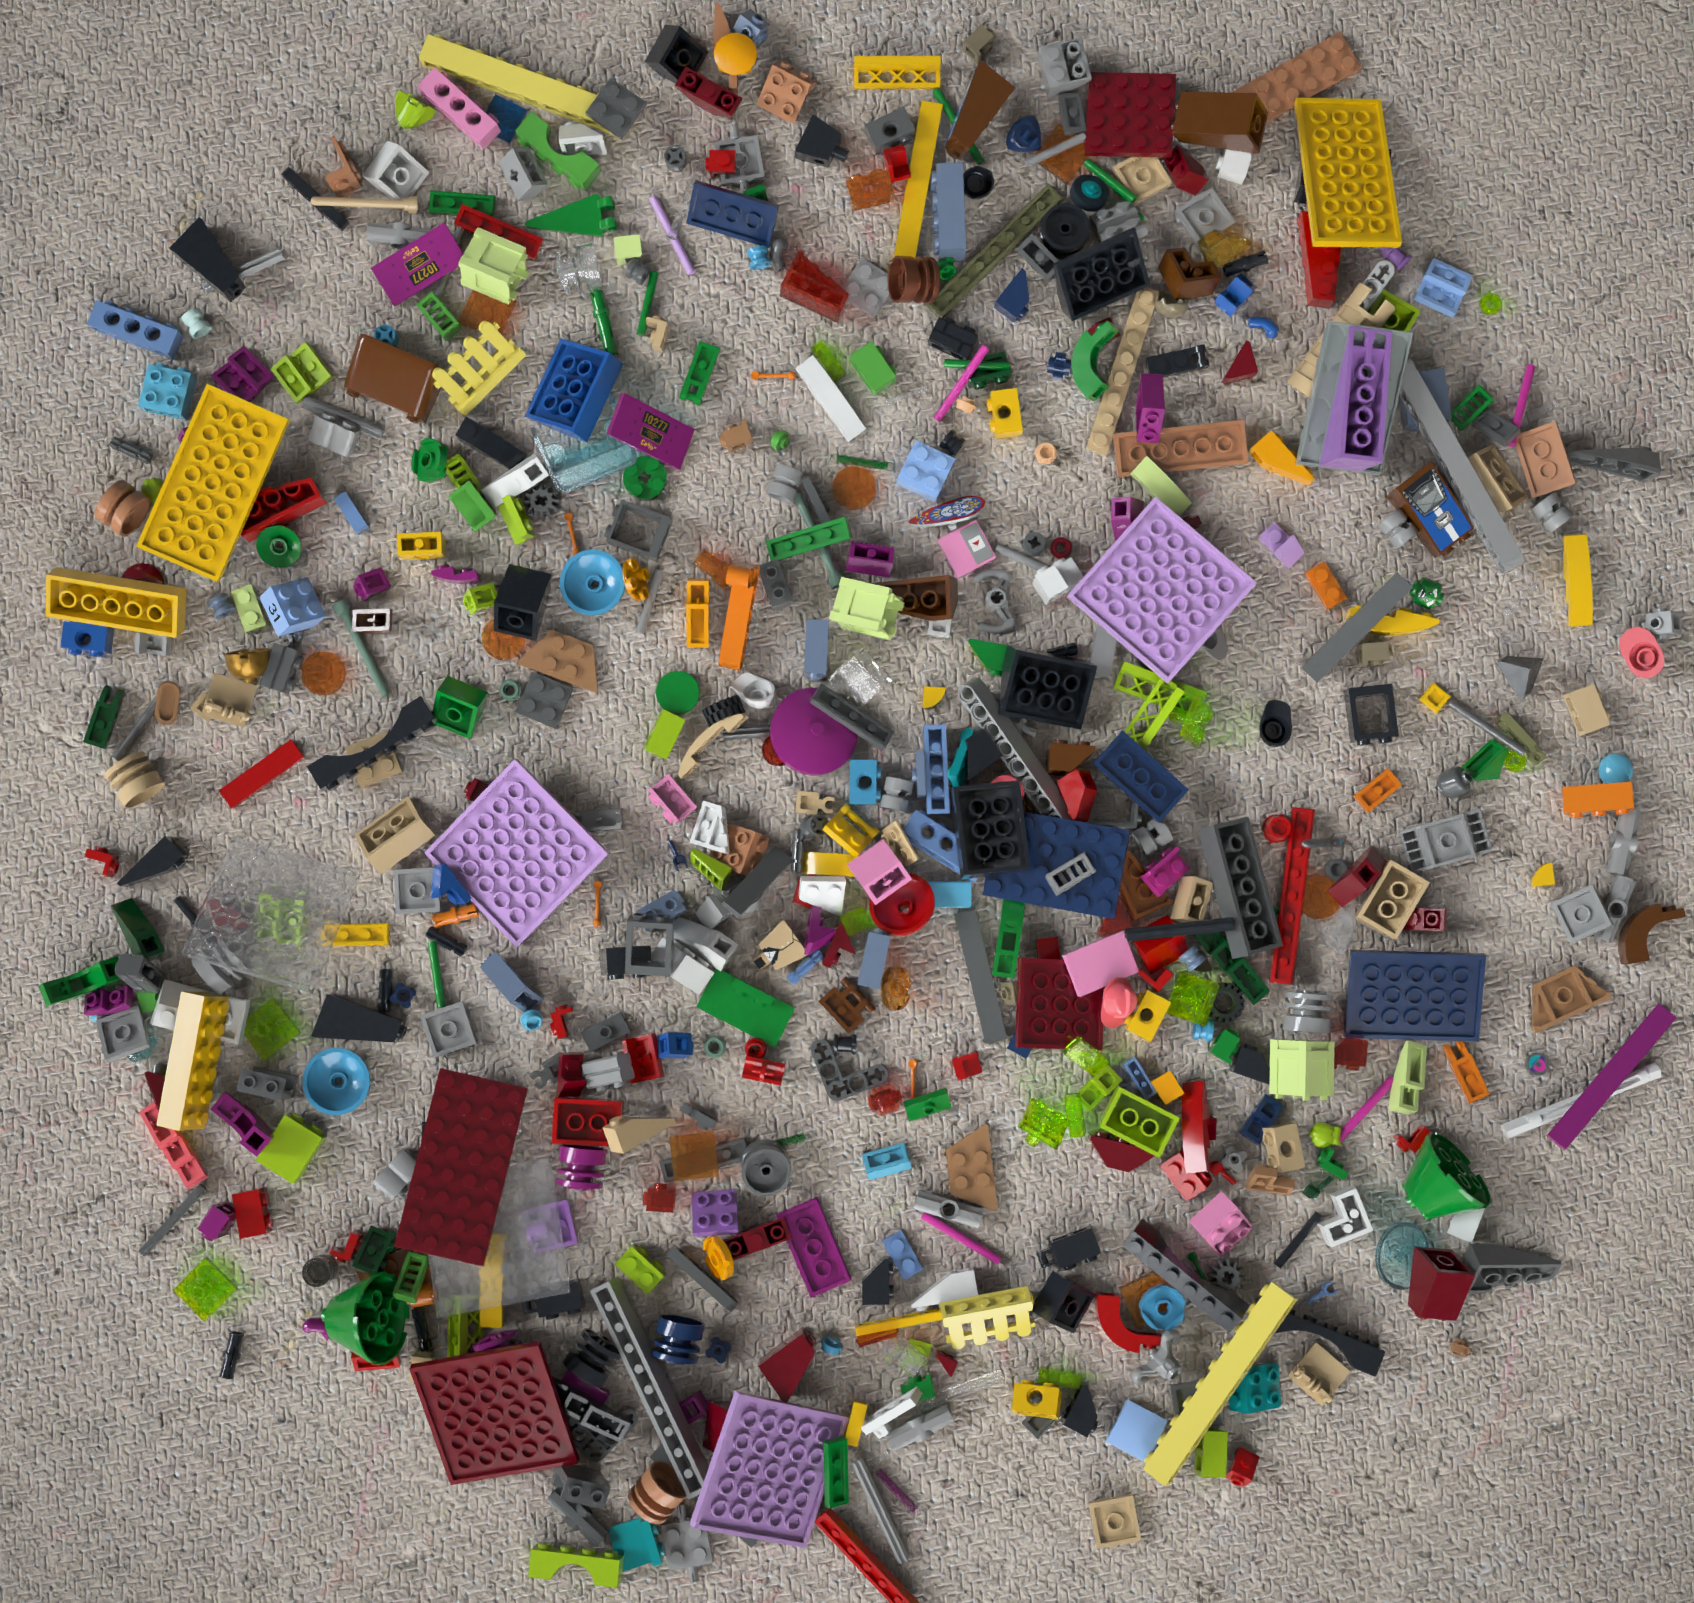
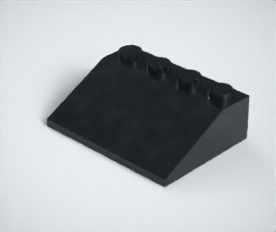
[1054,227,1151,321]
[999,645,1098,730]
[950,780,1031,880]

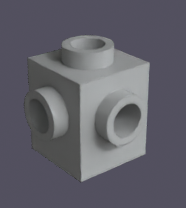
[1644,608,1682,641]

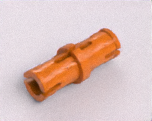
[432,903,479,928]

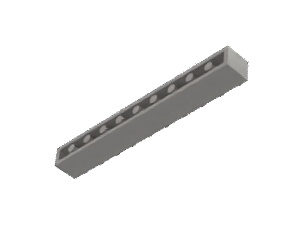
[590,1276,709,1499]

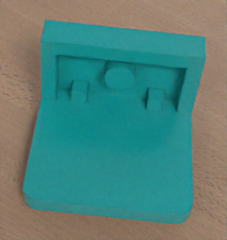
[1228,1362,1281,1414]
[608,1517,666,1571]

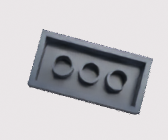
[931,162,966,262]

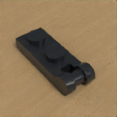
[1145,344,1210,377]

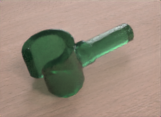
[1303,1176,1333,1199]

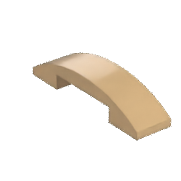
[678,714,749,778]

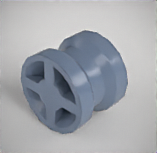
[207,593,236,619]
[1178,944,1207,972]

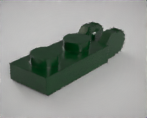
[83,685,125,750]

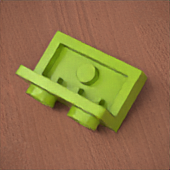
[499,494,536,545]

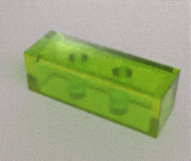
[810,340,846,383]
[1064,1092,1086,1138]
[1036,1367,1081,1389]

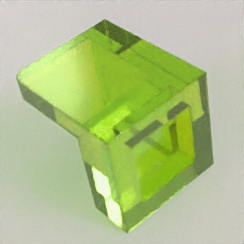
[839,905,872,937]

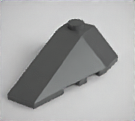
[1567,446,1661,483]
[1463,1243,1562,1293]

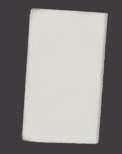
[1447,1208,1485,1243]

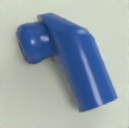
[1248,317,1279,338]

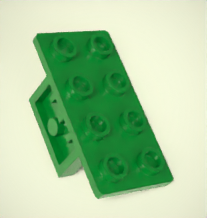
[697,969,795,1047]

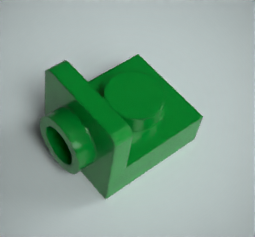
[1316,1146,1348,1180]

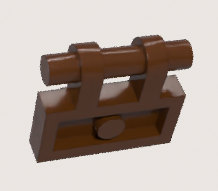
[818,976,876,1034]

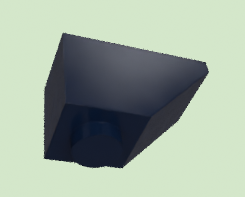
[994,268,1029,324]

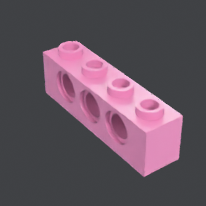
[417,68,501,150]

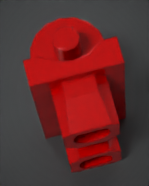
[742,1055,786,1086]

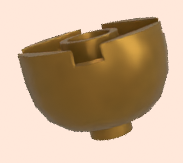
[225,648,270,683]

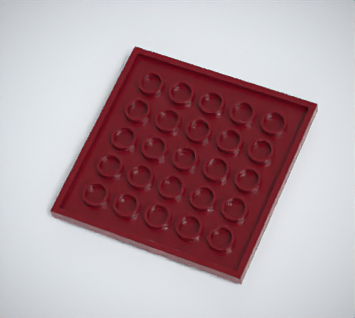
[409,1341,580,1485]

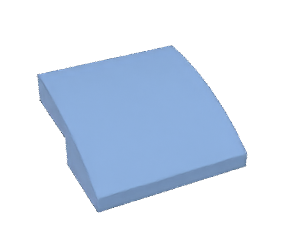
[1413,258,1472,318]
[1105,1399,1168,1462]

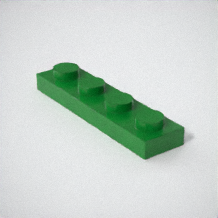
[766,517,853,561]

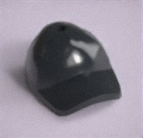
[1259,700,1292,747]

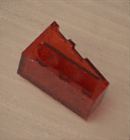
[780,249,849,323]

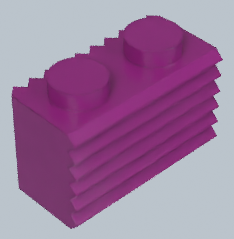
[846,540,894,578]
[197,1202,236,1241]

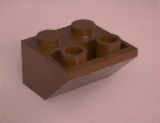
[1046,740,1096,776]

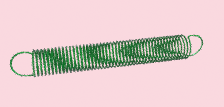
[830,454,894,471]
[772,1133,808,1147]

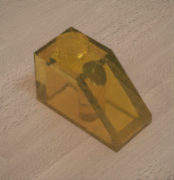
[1197,229,1251,269]

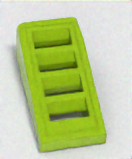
[445,453,483,496]
[690,848,732,891]

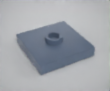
[912,750,927,799]

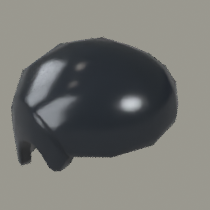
[963,166,994,200]

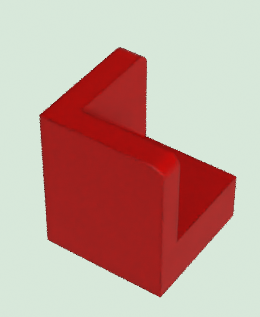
[883,145,911,183]
[1136,964,1174,991]
[951,1051,982,1081]

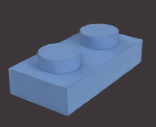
[882,1230,923,1280]

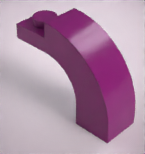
[210,1091,274,1157]

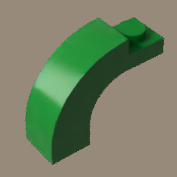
[1072,321,1120,401]
[39,956,121,1007]

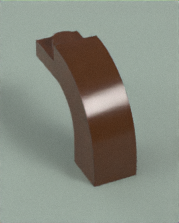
[1618,904,1686,964]

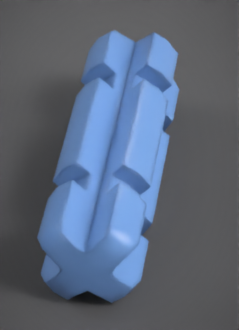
[787,949,824,985]

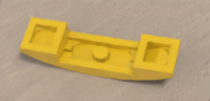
[802,852,855,877]

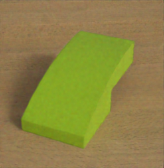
[1073,1064,1122,1112]

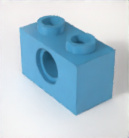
[849,760,881,806]

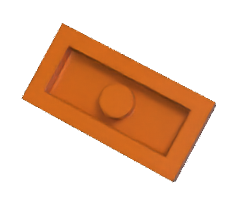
[1304,561,1347,610]
[1353,768,1402,813]

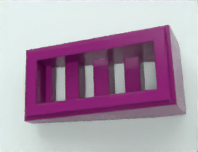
[679,1390,709,1424]

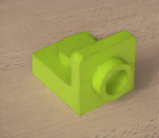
[463,582,497,615]

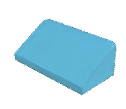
[927,881,971,908]
[862,1142,912,1180]

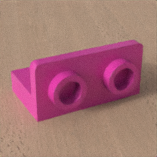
[1141,845,1191,897]

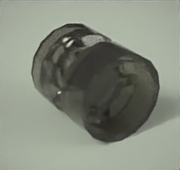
[302,1254,338,1287]

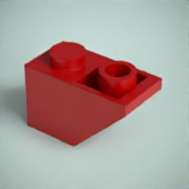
[1057,768,1097,822]

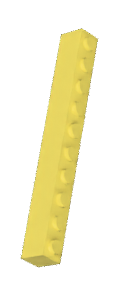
[419,34,624,139]
[1143,1282,1298,1486]

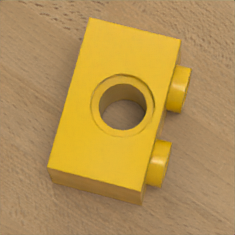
[986,388,1023,439]
[397,532,446,560]
[1124,990,1171,1042]
[1011,1380,1062,1420]

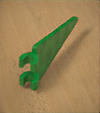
[525,194,617,237]

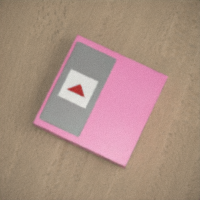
[937,520,996,579]

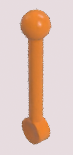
[751,371,796,380]
[564,512,581,556]
[593,880,603,927]
[908,1059,918,1100]

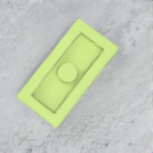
[231,584,268,634]

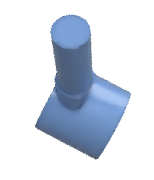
[1306,1282,1337,1304]

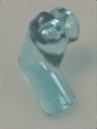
[127,1035,158,1062]

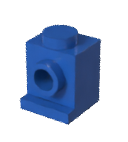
[657,1032,694,1059]

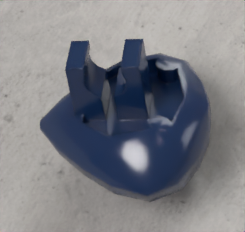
[1006,115,1041,152]

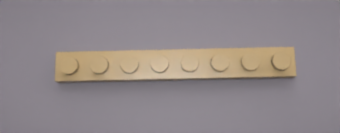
[1085,288,1159,456]

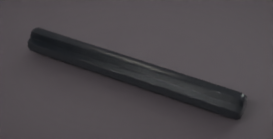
[1124,917,1236,942]

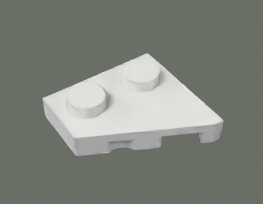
[689,801,730,855]
[799,876,846,916]

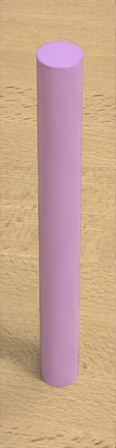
[649,195,696,276]

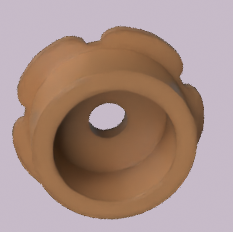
[1450,1339,1472,1358]

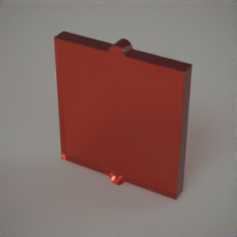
[855,1328,899,1347]

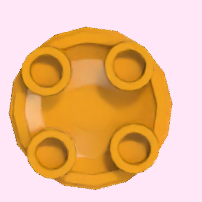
[714,33,757,75]
[623,558,650,601]

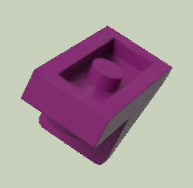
[804,906,836,955]

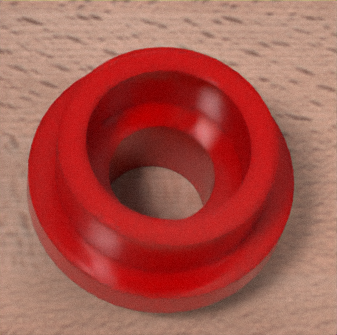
[745,1038,767,1058]

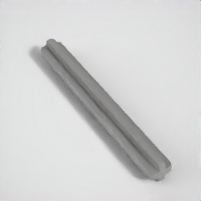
[852,1457,909,1564]

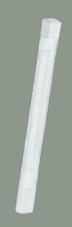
[1501,1062,1661,1139]

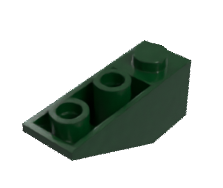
[111,898,165,961]

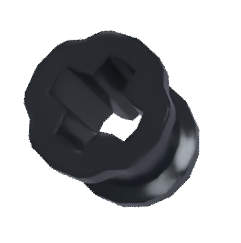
[833,1034,857,1055]

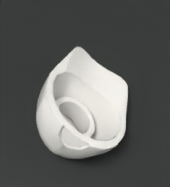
[731,673,775,709]

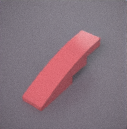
[139,1102,208,1189]

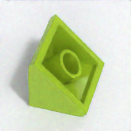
[1368,289,1421,332]

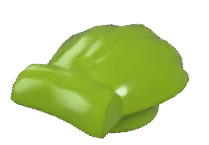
[140,477,163,506]
[1309,1122,1341,1147]

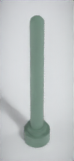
[794,491,846,589]
[332,599,389,697]

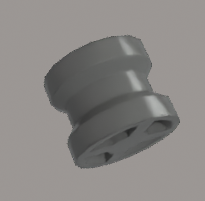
[664,145,687,172]
[625,258,651,285]
[1022,532,1045,556]
[800,814,828,838]

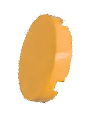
[703,1235,734,1280]

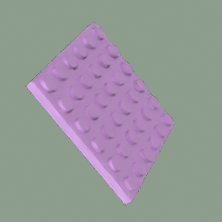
[1067,496,1257,684]
[424,759,610,947]
[689,1391,849,1548]

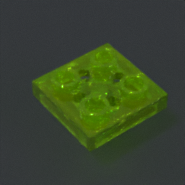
[1169,694,1213,748]
[1166,972,1220,1027]
[244,998,301,1061]
[1018,1097,1070,1150]
[173,1257,238,1322]

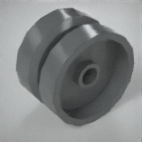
[740,1139,791,1196]

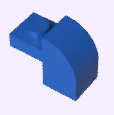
[1214,273,1257,317]

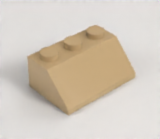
[1468,443,1529,516]
[355,796,435,874]
[1353,860,1430,940]

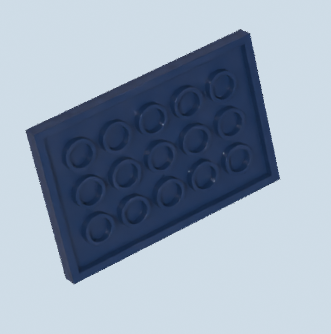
[983,812,1130,919]
[1344,950,1486,1042]

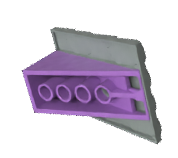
[1296,321,1413,475]

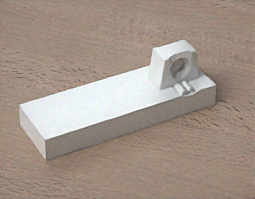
[861,1387,922,1439]

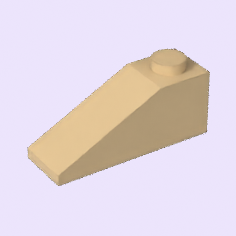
[602,1116,676,1154]

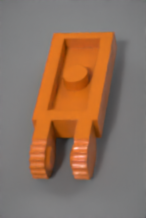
[1443,1041,1490,1104]

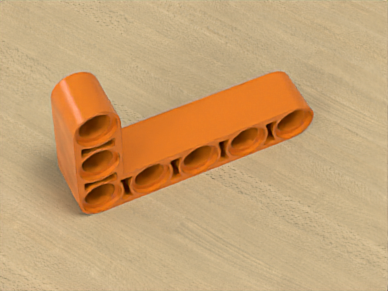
[718,561,760,671]

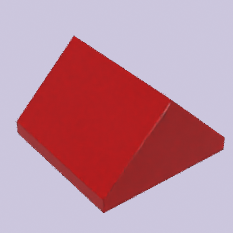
[1132,914,1188,975]

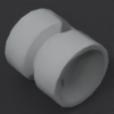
[766,464,803,504]
[1531,492,1573,533]
[1377,508,1420,549]
[879,777,914,814]
[1131,819,1173,857]

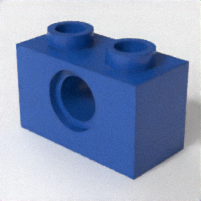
[60,621,114,657]

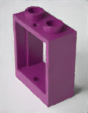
[1135,373,1165,443]

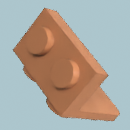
[757,60,817,123]
[325,136,362,198]
[709,822,770,876]

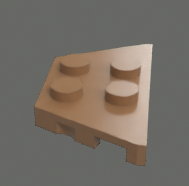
[517,630,598,694]
[1532,966,1612,1033]
[946,1124,998,1211]

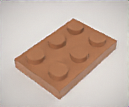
[1516,421,1577,499]

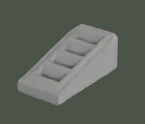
[1045,852,1096,896]

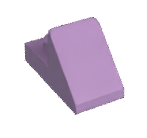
[1258,522,1304,569]

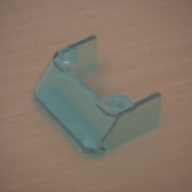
[531,394,637,493]

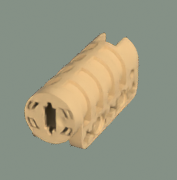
[1287,283,1396,400]

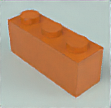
[1562,782,1634,818]

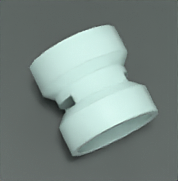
[181,308,212,339]

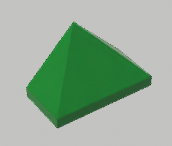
[1461,739,1508,781]

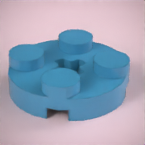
[1139,1283,1185,1330]

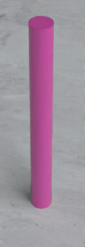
[933,344,989,422]
[1508,364,1535,447]
[1334,1076,1394,1147]
[921,1212,1002,1265]

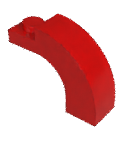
[1095,1292,1162,1353]

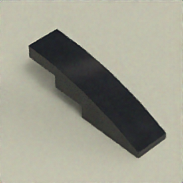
[552,1376,631,1443]

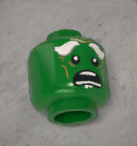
[1409,577,1444,609]

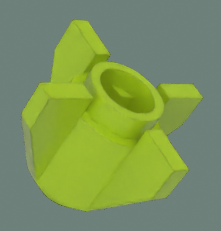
[395,90,436,130]

